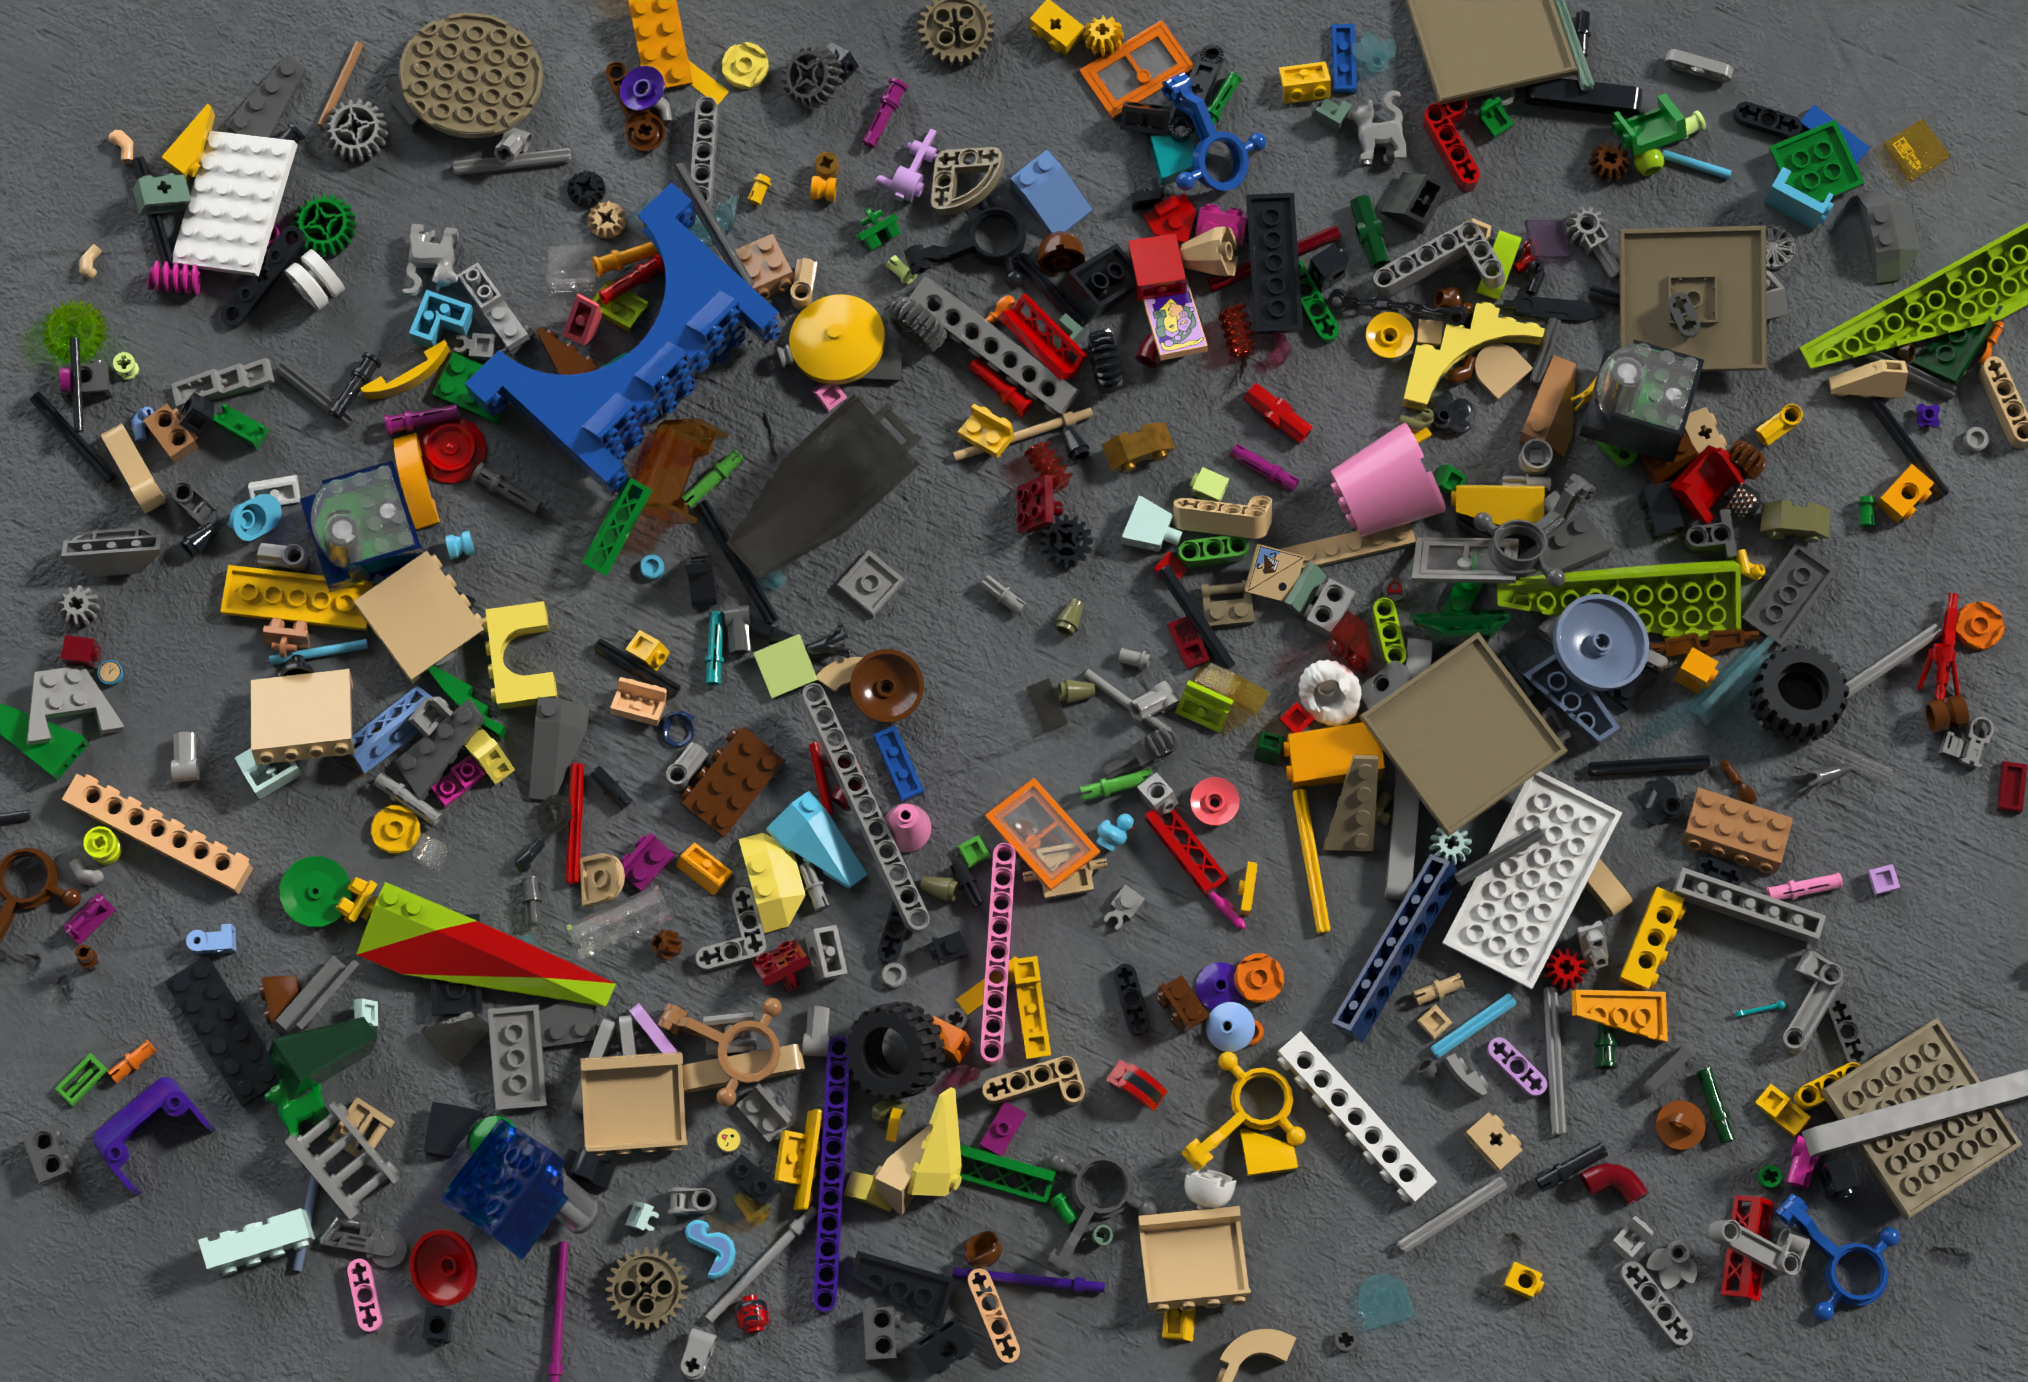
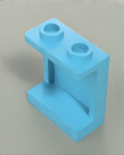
[1764,167,1834,230]

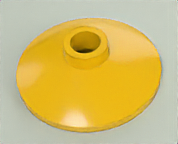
[1366,312,1414,359]

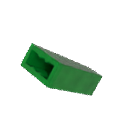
[0,703,90,781]

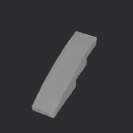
[171,358,275,407]

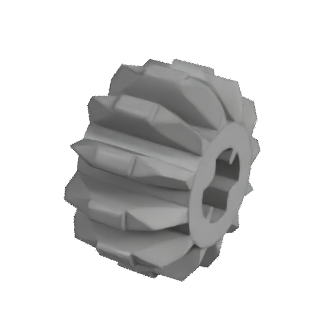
[57,585,100,628]

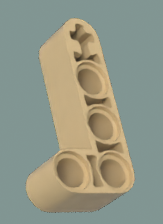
[1979,356,2028,449]
[101,423,167,514]
[1173,496,1272,539]
[982,1056,1085,1106]

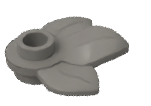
[1646,1241,1697,1290]

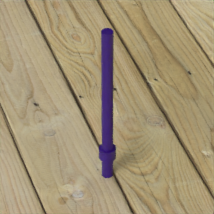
[952,1267,1105,1293]

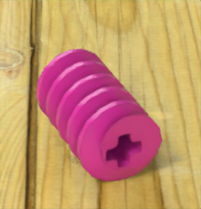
[148,260,201,295]

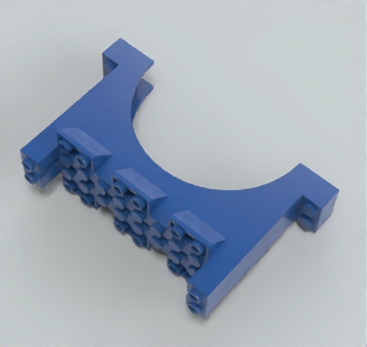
[465,182,782,496]

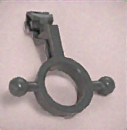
[1473,474,1596,587]
[1044,1153,1157,1280]

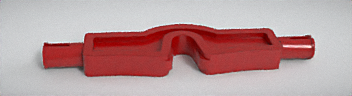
[1934,593,1959,701]

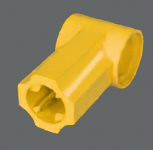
[1755,404,1803,447]

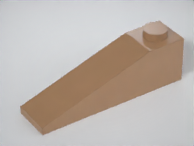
[1518,355,1576,458]

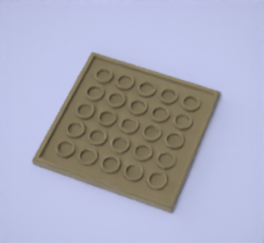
[1820,1017,2022,1221]

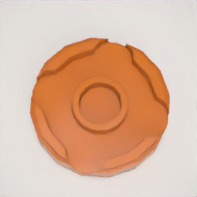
[1955,602,2005,650]
[1234,953,1284,1003]

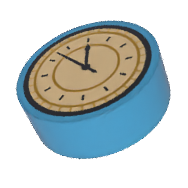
[97,660,124,686]

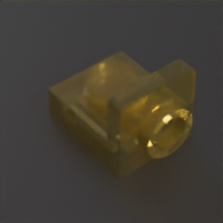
[733,1192,772,1226]

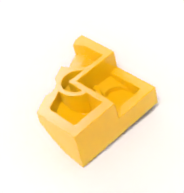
[1240,1129,1298,1176]

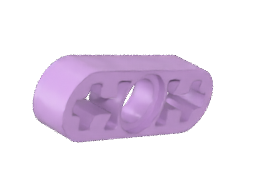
[629,1003,677,1053]
[1487,1037,1547,1097]

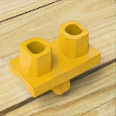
[335,877,378,924]

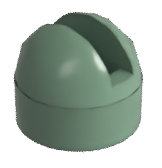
[1091,1225,1113,1245]

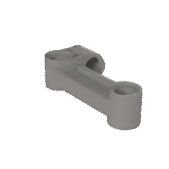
[1783,949,1844,1055]
[1708,1220,1810,1276]

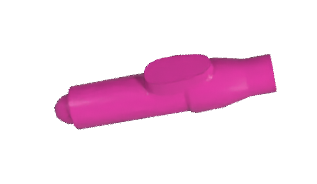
[1208,891,1246,929]

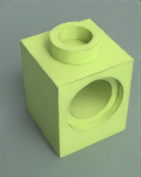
[1190,467,1229,502]

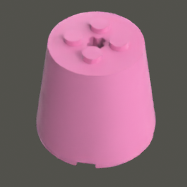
[1330,423,1446,537]

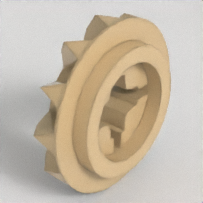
[587,200,626,238]

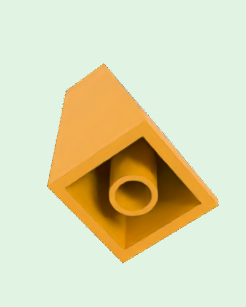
[1283,722,1385,788]

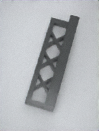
[272,955,359,1041]

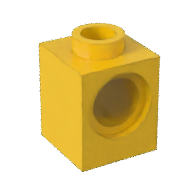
[1502,1261,1544,1300]

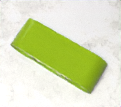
[1477,230,1522,300]
[1372,598,1406,666]

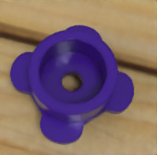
[1916,403,1940,428]

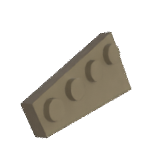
[1323,755,1379,851]

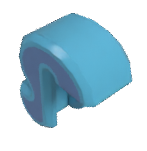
[685,1220,737,1281]

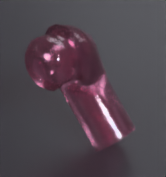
[1270,333,1291,366]
[943,1065,981,1088]

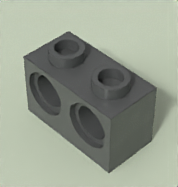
[22,1125,74,1186]
[863,1306,902,1362]

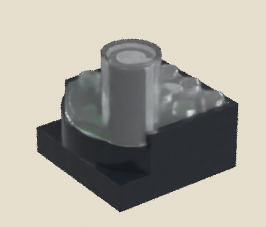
[1579,339,1704,463]

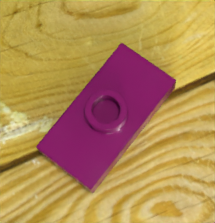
[980,1101,1027,1156]

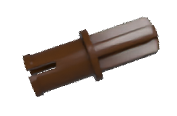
[75,944,99,971]

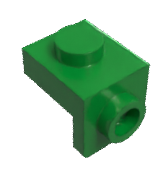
[1477,97,1514,139]

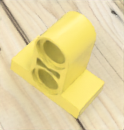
[463,727,515,785]

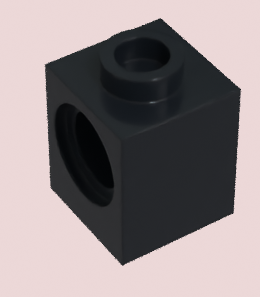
[179,392,214,436]
[422,1307,454,1346]

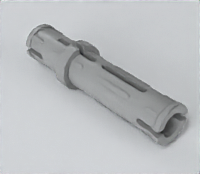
[373,772,443,827]

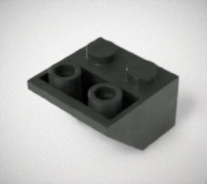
[1380,172,1447,235]

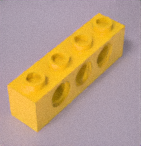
[1618,887,1686,991]

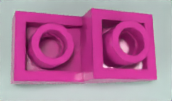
[430,755,485,808]

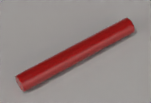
[809,742,834,815]

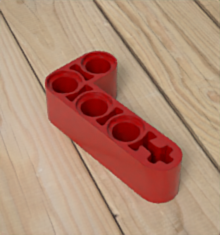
[1422,99,1480,192]

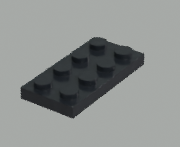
[431,914,483,1017]

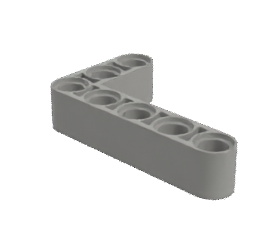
[1373,221,1505,297]

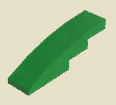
[428,665,507,740]

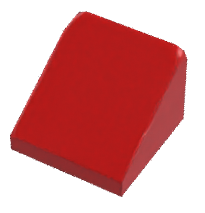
[1153,551,1187,580]

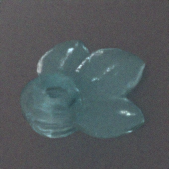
[1351,29,1396,74]

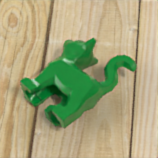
[265,1058,335,1139]

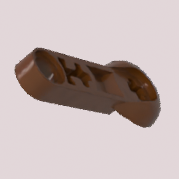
[605,62,666,152]

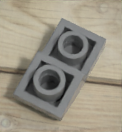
[1444,1053,1488,1099]

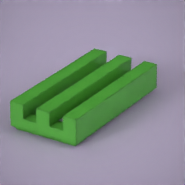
[54,1053,108,1107]

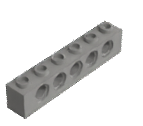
[1672,868,1826,945]

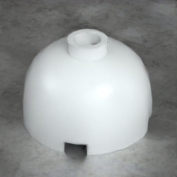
[1184,1168,1237,1210]

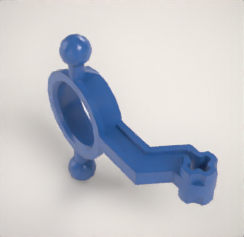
[1161,72,1266,191]
[1775,1193,1900,1322]

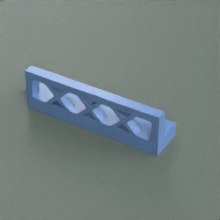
[349,685,432,774]

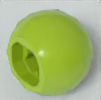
[1634,148,1664,176]

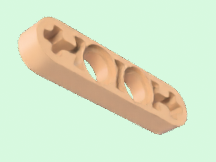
[968,1268,1020,1363]

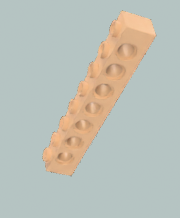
[62,774,253,894]

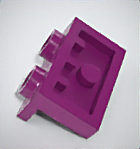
[620,832,675,892]

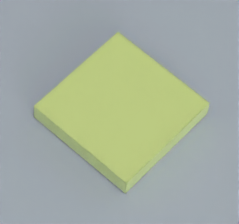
[754,634,818,698]

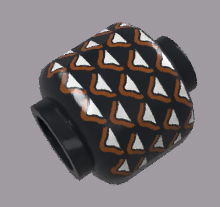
[1725,483,1762,519]

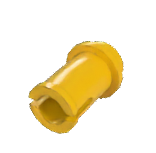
[747,174,771,206]

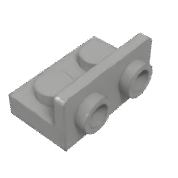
[736,1083,792,1144]

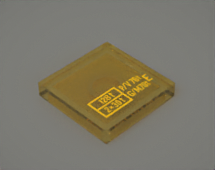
[1883,118,1951,183]

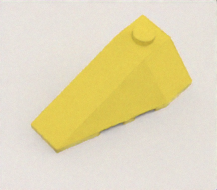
[907,1087,962,1196]

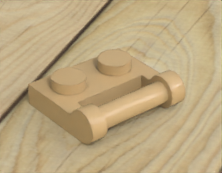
[328,1097,395,1165]

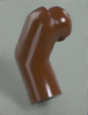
[1446,355,1476,384]

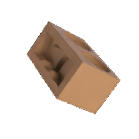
[143,404,199,464]

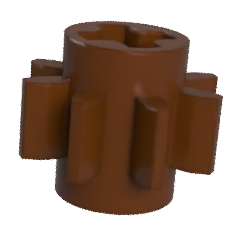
[651,929,682,961]

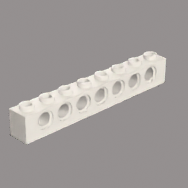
[1277,1031,1437,1205]

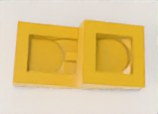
[1755,1084,1811,1139]

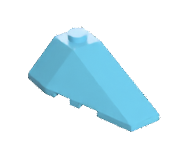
[766,791,868,889]

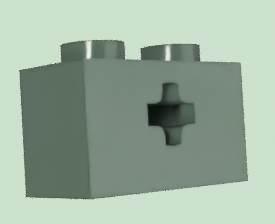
[133,173,191,215]

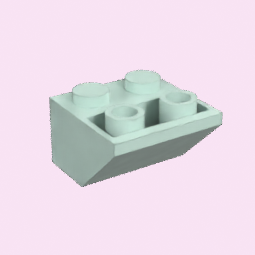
[235,748,303,799]

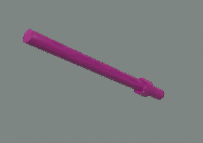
[547,1242,569,1382]

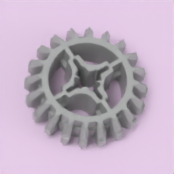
[323,99,388,163]

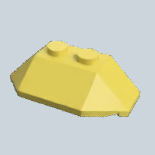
[739,833,806,934]

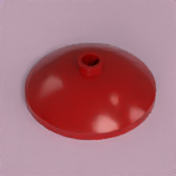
[410,1229,478,1306]

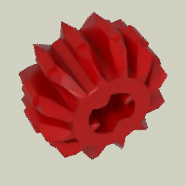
[1544,948,1587,991]

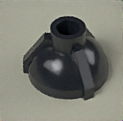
[278,654,315,677]

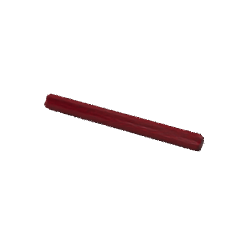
[1208,226,1340,292]

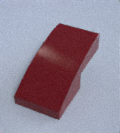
[1166,616,1210,669]

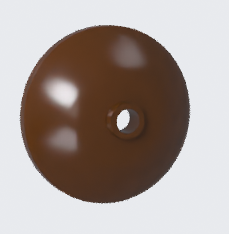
[850,649,924,723]

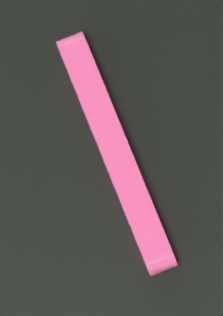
[980,843,1016,1066]

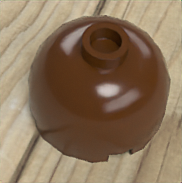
[1037,231,1085,277]

